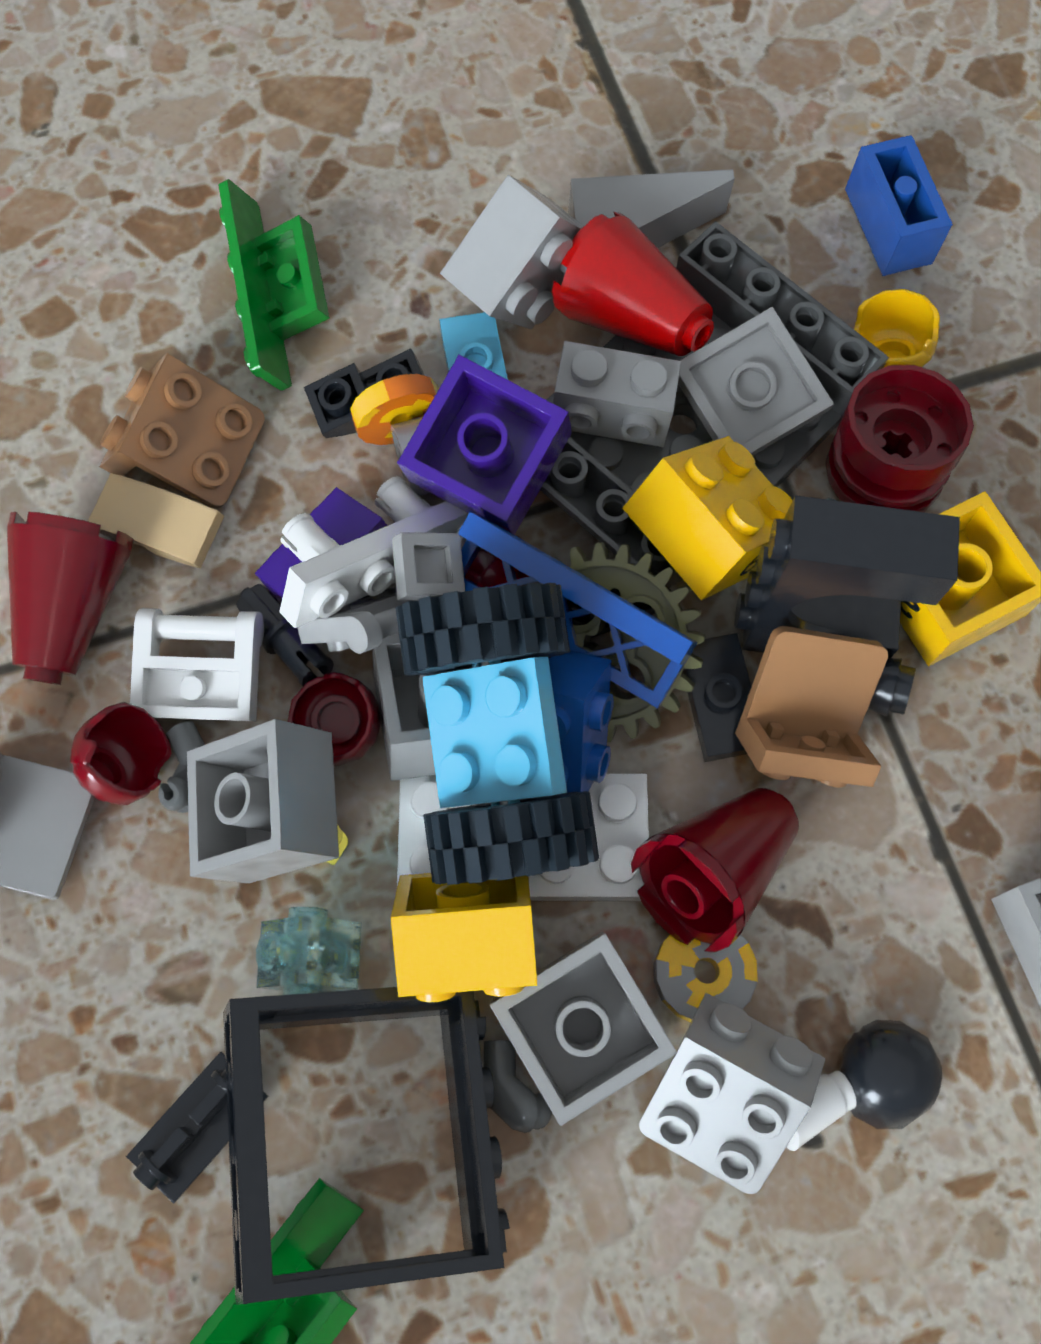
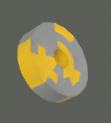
[654,935,758,1022]

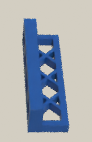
[458,512,698,708]

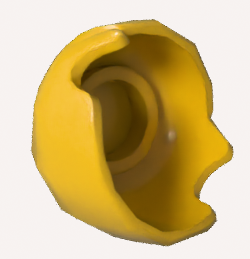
[854,289,940,368]

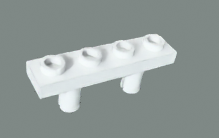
[280,476,469,628]

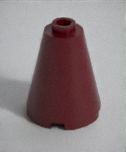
[7,512,133,685]
[631,788,799,952]

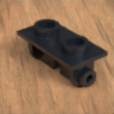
[126,1052,269,1204]

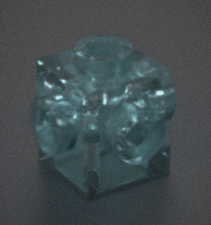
[256,907,362,995]

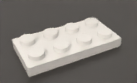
[397,774,649,901]

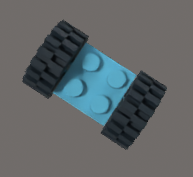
[395,583,599,885]

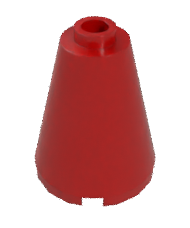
[552,212,714,356]

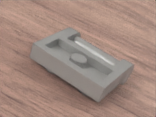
[297,587,419,654]

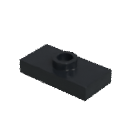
[683,633,751,762]

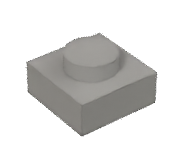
[392,532,465,601]

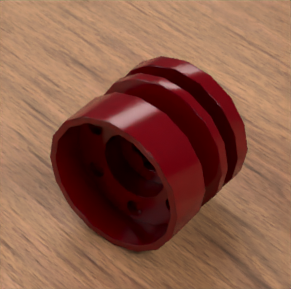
[825,365,974,512]

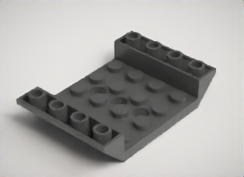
[540,221,889,588]

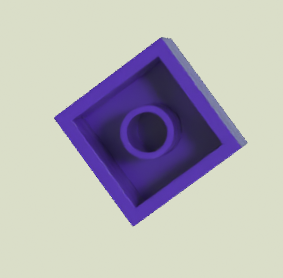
[397,355,572,535]

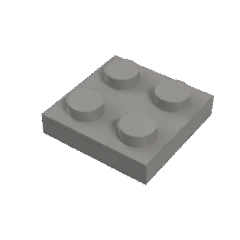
[678,307,834,456]

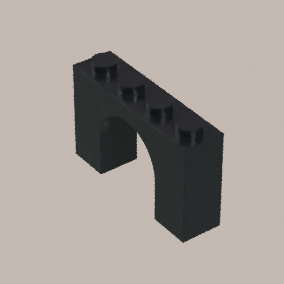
[734,495,960,658]

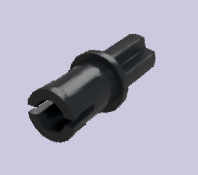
[236,584,334,687]

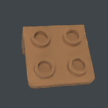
[99,353,265,508]
[735,626,888,788]

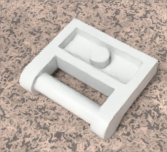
[130,608,264,722]

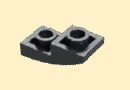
[304,349,424,438]

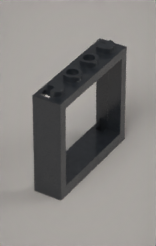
[223,987,510,1305]

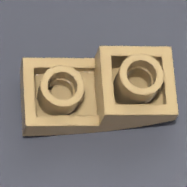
[88,473,224,569]

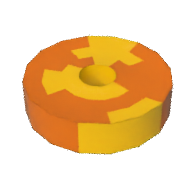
[350,374,439,445]

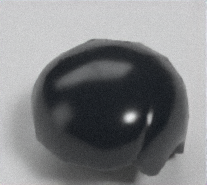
[840,1020,942,1129]

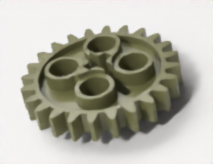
[539,542,706,742]

